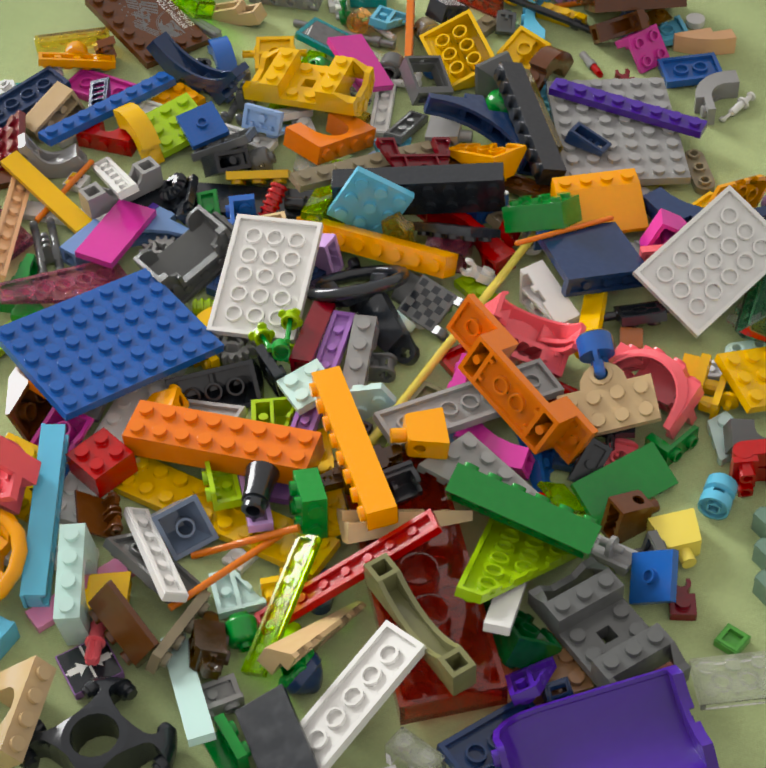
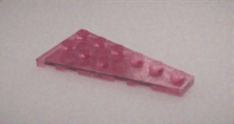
[0,262,127,304]

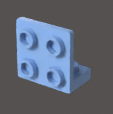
[241,103,289,138]

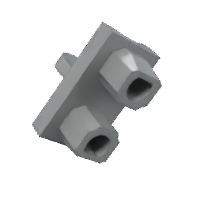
[589,534,638,577]

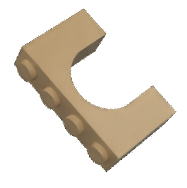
[0,655,57,768]

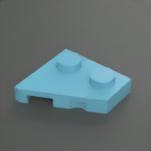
[368,5,406,30]

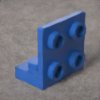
[225,193,257,226]

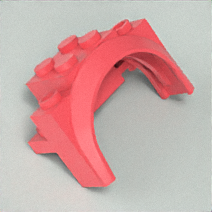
[484,291,587,379]
[608,342,704,440]
[0,435,41,515]

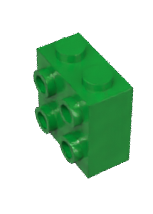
[289,467,328,541]

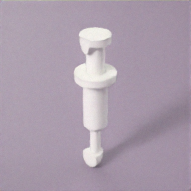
[719,91,756,122]

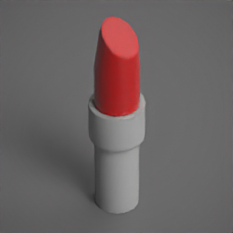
[579,51,603,78]

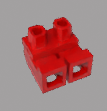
[729,439,766,497]

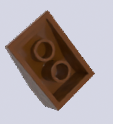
[5,365,53,442]

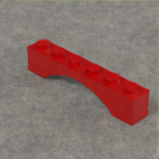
[416,213,516,276]

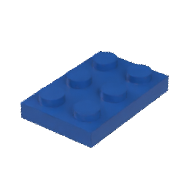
[657,52,722,89]

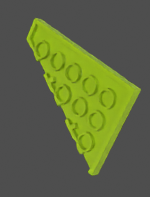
[454,518,577,604]

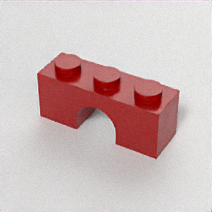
[76,121,137,157]

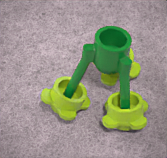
[248,308,303,364]

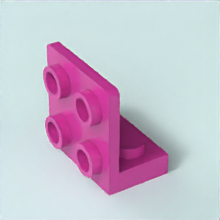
[615,24,670,74]

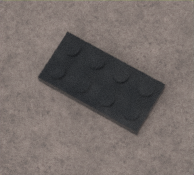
[409,221,501,242]

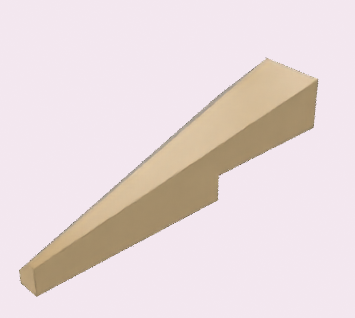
[337,509,473,544]
[257,601,366,675]

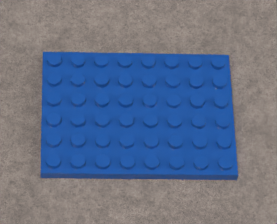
[0,268,224,421]

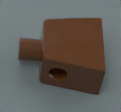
[601,490,660,544]

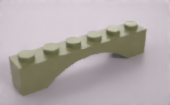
[364,553,476,697]

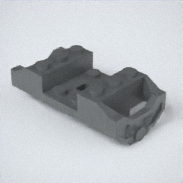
[528,556,691,687]

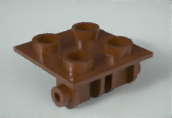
[74,490,123,539]

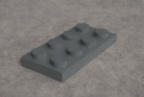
[103,533,208,604]

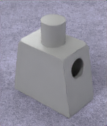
[425,115,473,147]

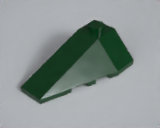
[480,598,563,669]

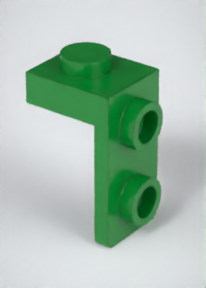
[644,425,699,466]

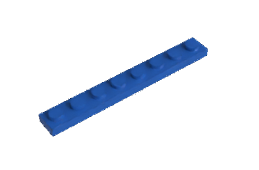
[38,71,176,147]

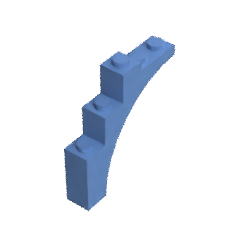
[60,206,189,271]

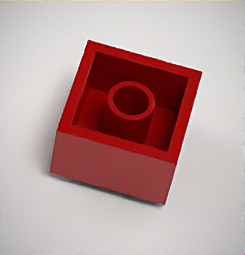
[65,427,138,498]

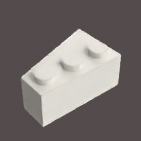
[519,260,580,324]

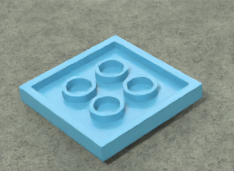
[327,166,415,235]

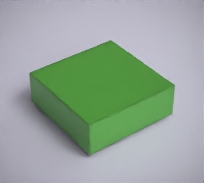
[713,623,751,659]

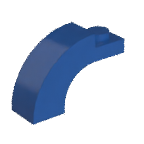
[207,36,238,70]

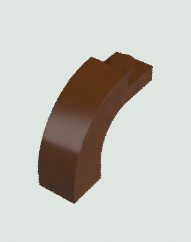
[589,8,649,45]
[527,46,574,93]

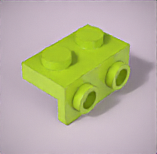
[201,461,242,511]

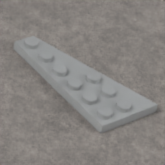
[416,431,550,503]

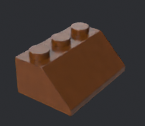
[88,580,159,669]

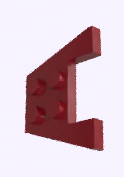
[375,137,450,167]

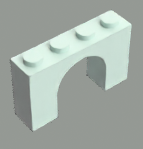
[53,523,98,646]

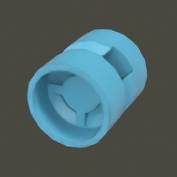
[697,472,738,520]

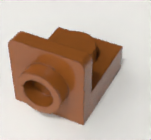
[93,35,117,58]

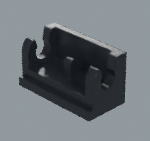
[383,459,423,504]

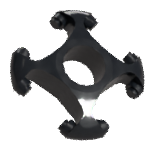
[19,676,178,768]

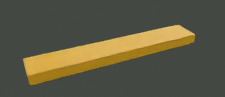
[0,150,92,234]
[574,292,608,359]

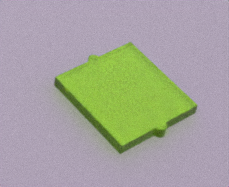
[537,481,586,515]

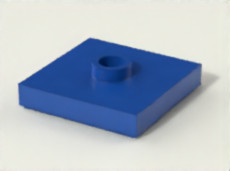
[175,101,230,150]
[629,549,679,605]

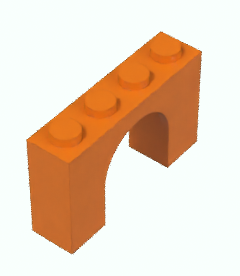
[283,112,376,165]

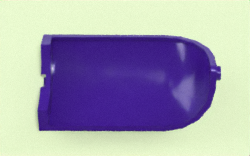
[490,664,719,768]

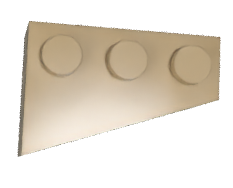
[25,81,85,144]

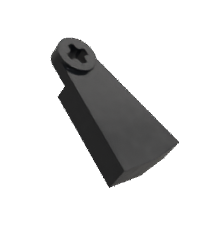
[357,293,420,366]

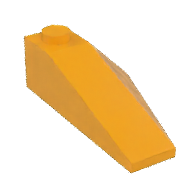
[449,143,527,181]
[707,174,766,208]

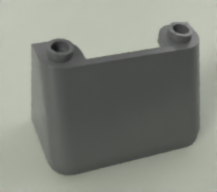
[133,205,231,304]

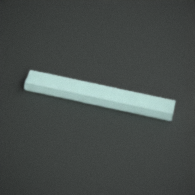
[160,633,216,747]

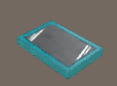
[294,17,351,58]

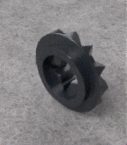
[159,172,186,201]

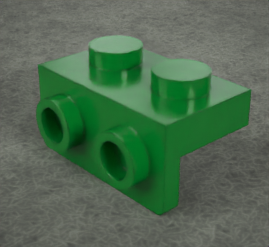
[203,713,252,768]

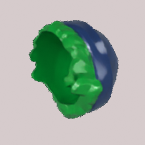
[278,648,323,696]

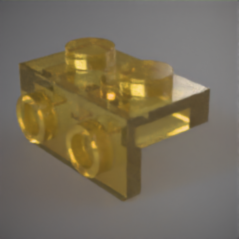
[381,212,417,243]

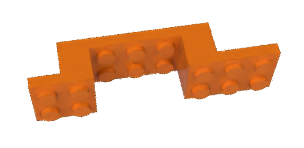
[446,293,598,465]

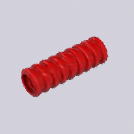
[257,182,288,216]

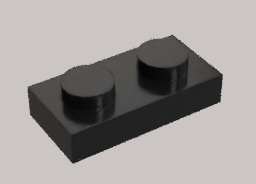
[566,438,613,483]

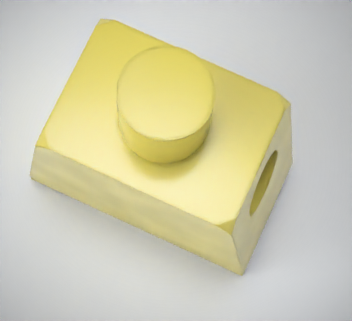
[646,508,702,569]

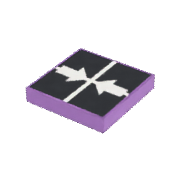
[55,636,125,700]

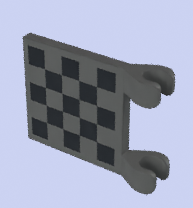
[397,274,464,342]

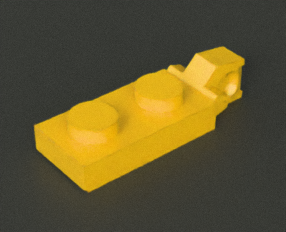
[536,2,587,28]

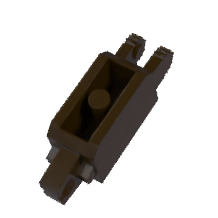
[320,444,404,496]
[188,611,230,680]

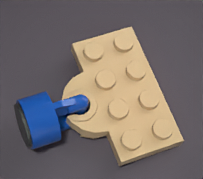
[557,329,662,437]

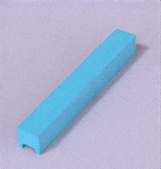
[19,423,69,608]

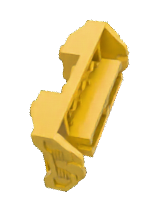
[242,47,375,116]

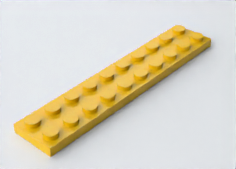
[113,456,341,580]

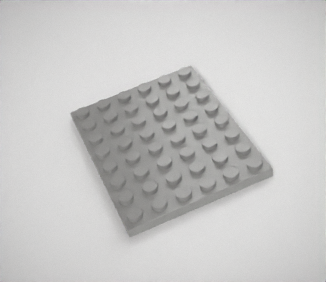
[546,77,691,186]

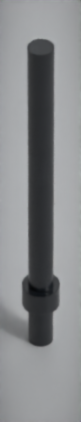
[507,0,591,34]

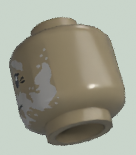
[413,17,439,42]

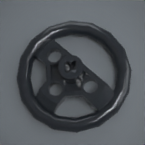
[307,265,410,313]

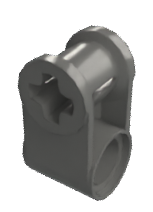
[368,352,397,383]

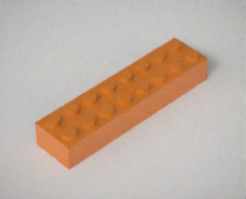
[122,400,325,485]

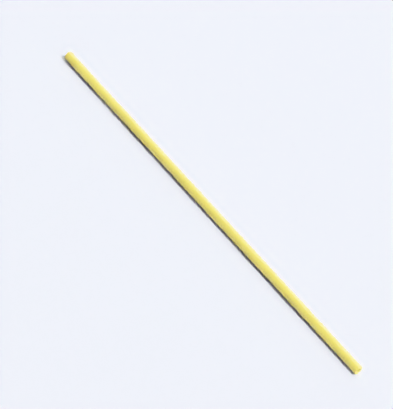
[369,230,542,446]

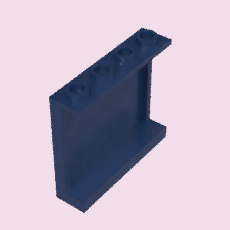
[533,222,644,297]

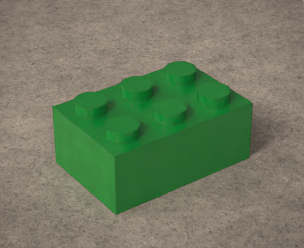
[502,192,582,233]

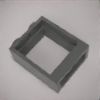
[399,55,454,106]

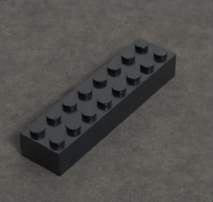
[331,162,506,215]

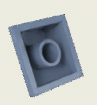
[151,494,219,561]

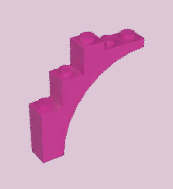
[447,353,535,481]

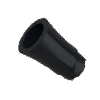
[241,461,280,519]

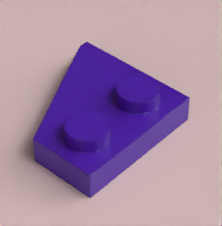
[504,656,557,706]

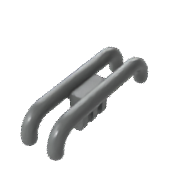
[220,69,258,126]
[29,217,66,283]

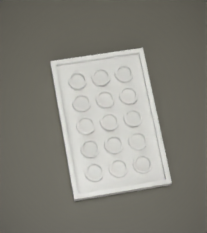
[632,185,766,339]
[206,214,324,344]

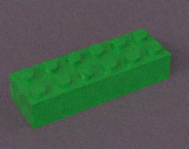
[445,462,602,560]

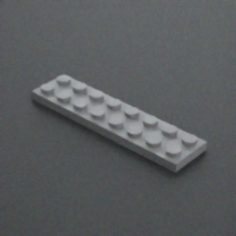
[373,358,564,450]

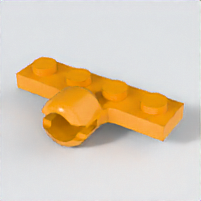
[38,41,116,71]

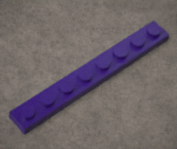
[548,78,708,139]

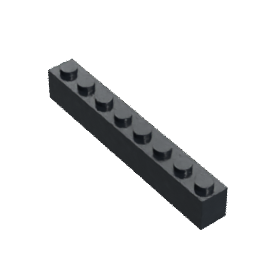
[494,61,567,185]

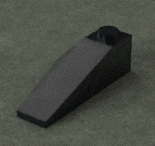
[165,358,264,408]

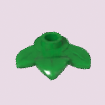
[339,0,353,26]

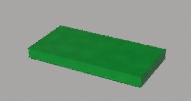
[570,441,679,525]

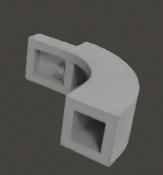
[694,70,740,125]
[17,132,88,178]

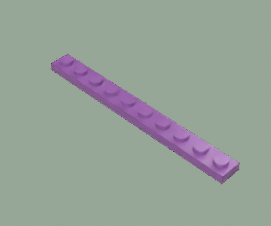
[270,310,355,505]

